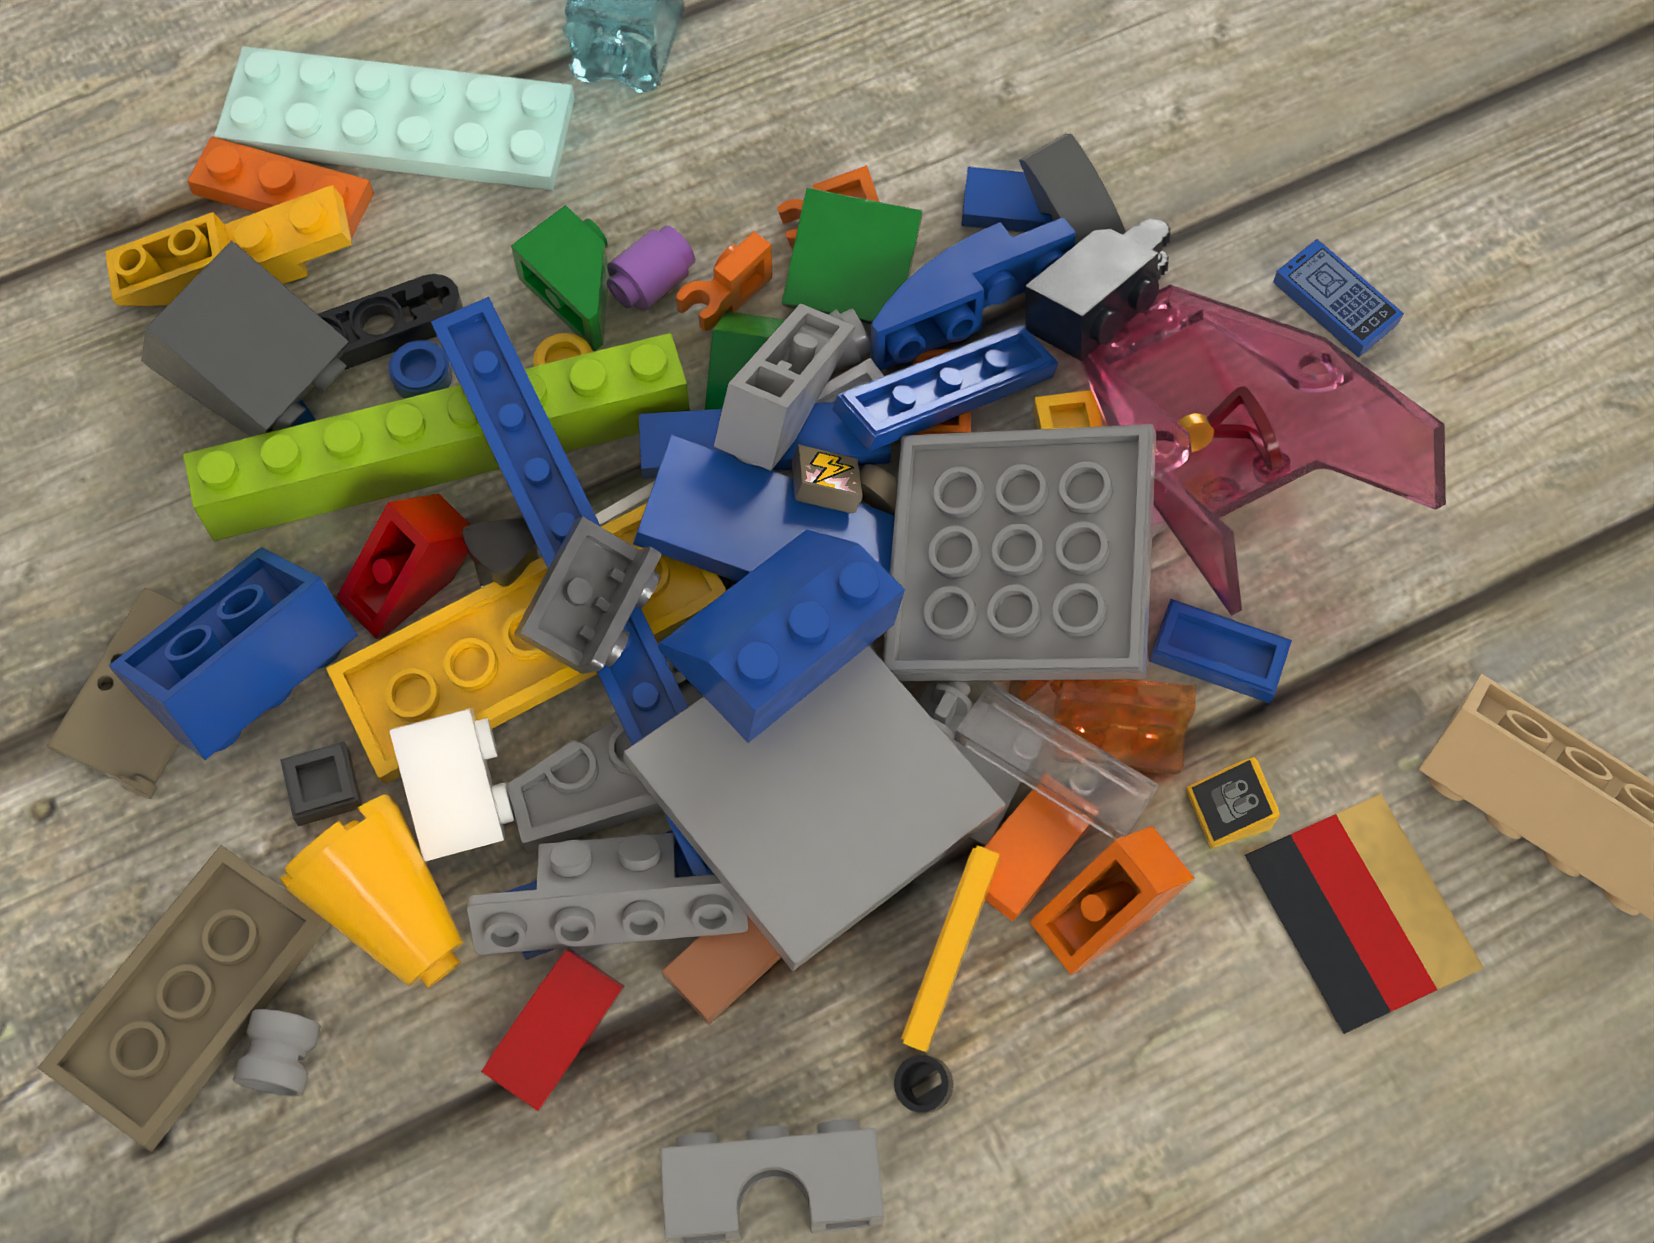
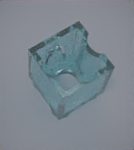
[563,0,684,92]

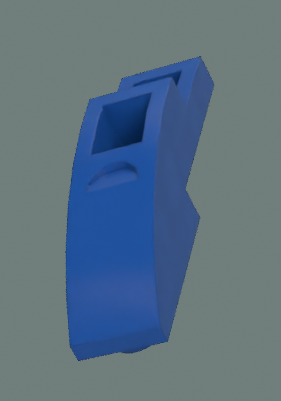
[871,217,1076,371]

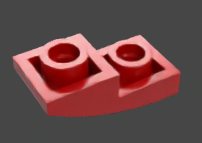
[481,948,625,1111]

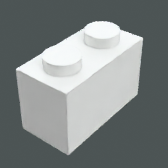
[389,708,515,862]

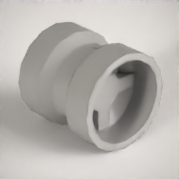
[233,1009,321,1096]

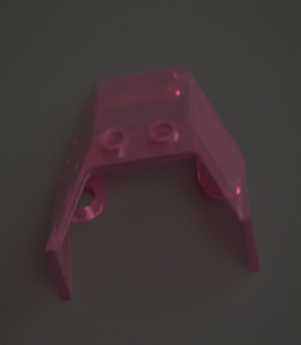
[1080,285,1446,616]

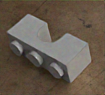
[660,1119,884,1243]

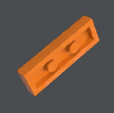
[187,136,374,239]

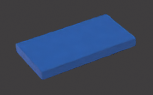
[633,435,895,582]

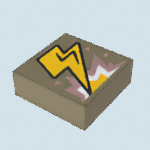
[791,444,863,513]

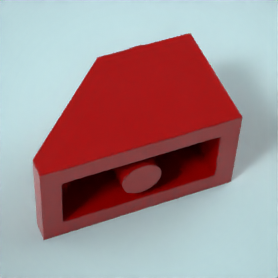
[336,493,480,639]

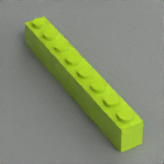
[183,333,690,541]

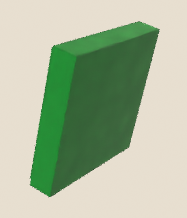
[782,188,923,324]

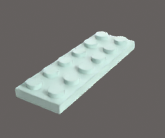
[214,46,575,190]

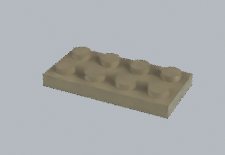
[37,845,330,1152]

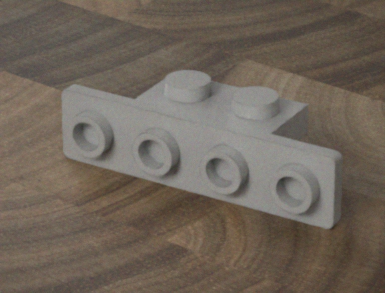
[467,833,748,955]

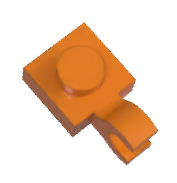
[676,231,773,332]

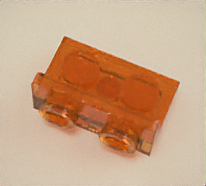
[1052,679,1196,774]

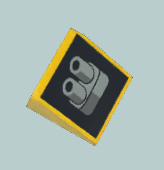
[1186,757,1280,849]

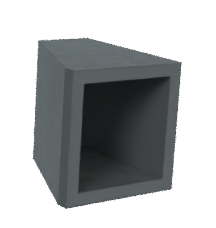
[141,240,349,437]

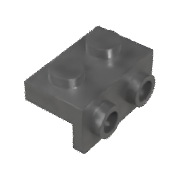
[513,516,662,674]

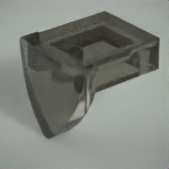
[462,518,541,588]

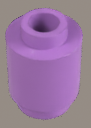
[607,225,695,311]

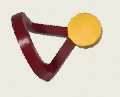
[1172,386,1284,471]

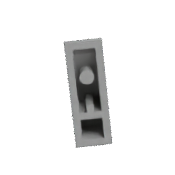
[714,303,855,471]

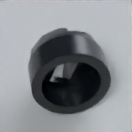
[894,1055,954,1113]

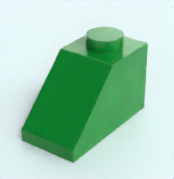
[511,205,609,352]

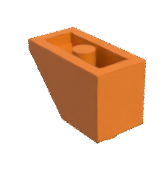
[1029,826,1195,975]

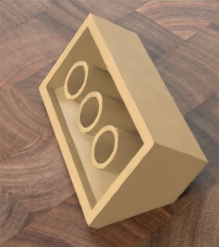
[1419,673,1654,921]

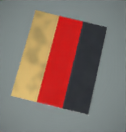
[1244,794,1484,1034]

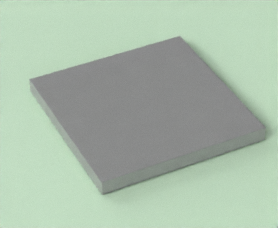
[883,424,1156,681]
[623,646,1006,971]

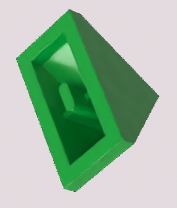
[704,311,785,410]

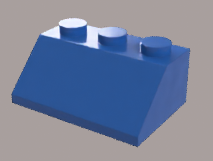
[658,529,905,743]
[108,547,358,760]

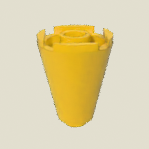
[280,794,464,988]

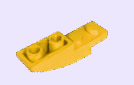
[105,185,352,306]

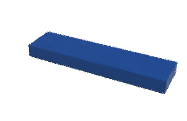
[832,324,1059,452]
[639,402,891,479]

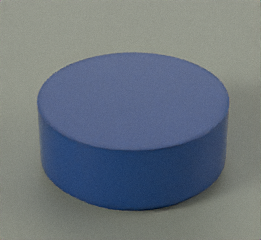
[389,340,452,399]

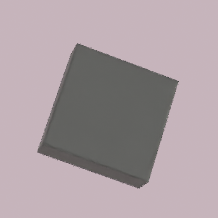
[280,741,362,826]

